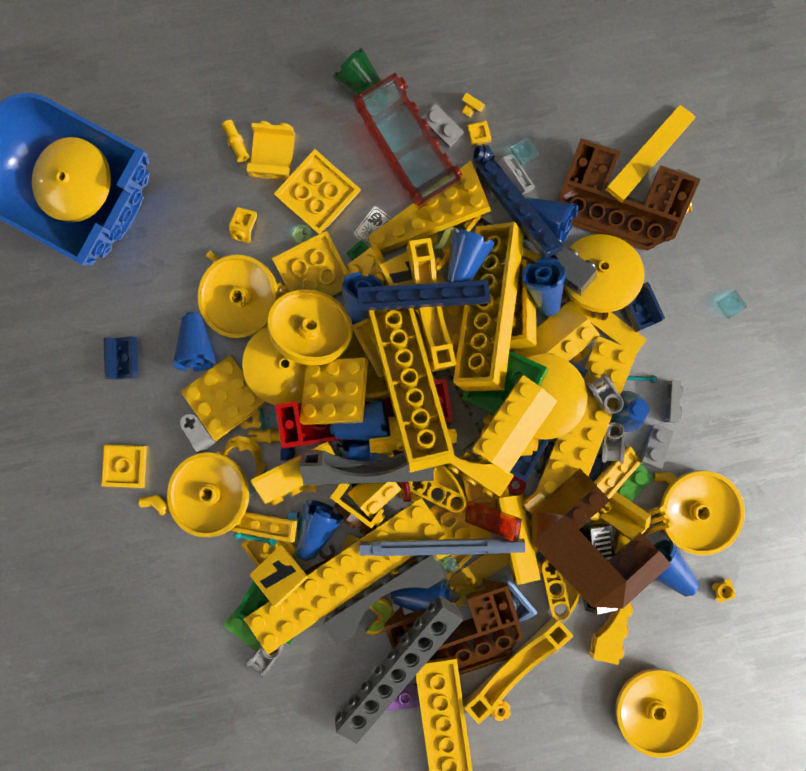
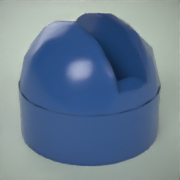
[280,447,295,461]

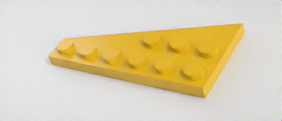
[368,161,491,254]

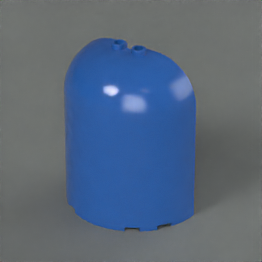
[0,93,150,266]

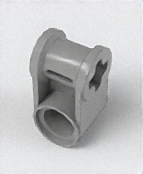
[586,373,624,415]
[180,414,217,454]
[602,422,625,464]
[246,644,284,678]

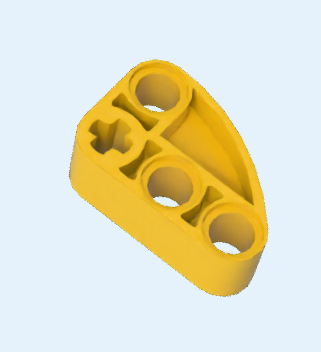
[409,465,467,514]
[541,557,580,621]

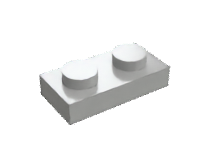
[421,103,464,148]
[498,154,535,195]
[664,380,683,423]
[640,424,674,471]

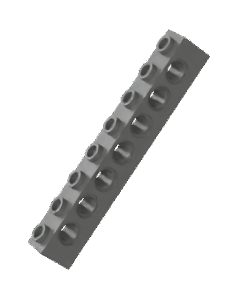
[335,595,463,744]

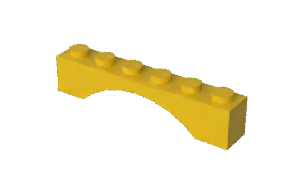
[406,238,456,372]
[447,455,514,498]
[589,532,633,665]
[463,617,573,724]

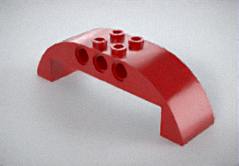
[275,378,453,448]

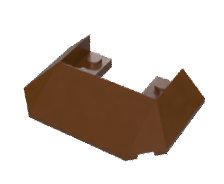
[558,138,701,251]
[532,468,671,609]
[384,578,524,678]

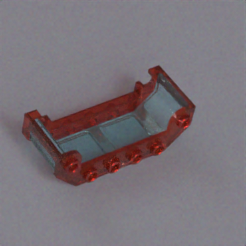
[352,72,463,210]

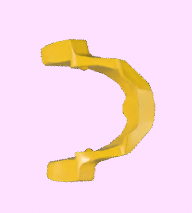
[216,436,267,477]

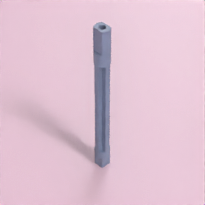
[360,538,525,556]

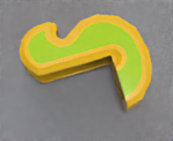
[356,584,393,636]

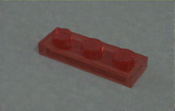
[465,501,522,541]

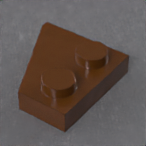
[334,503,377,536]

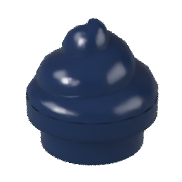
[473,144,495,164]

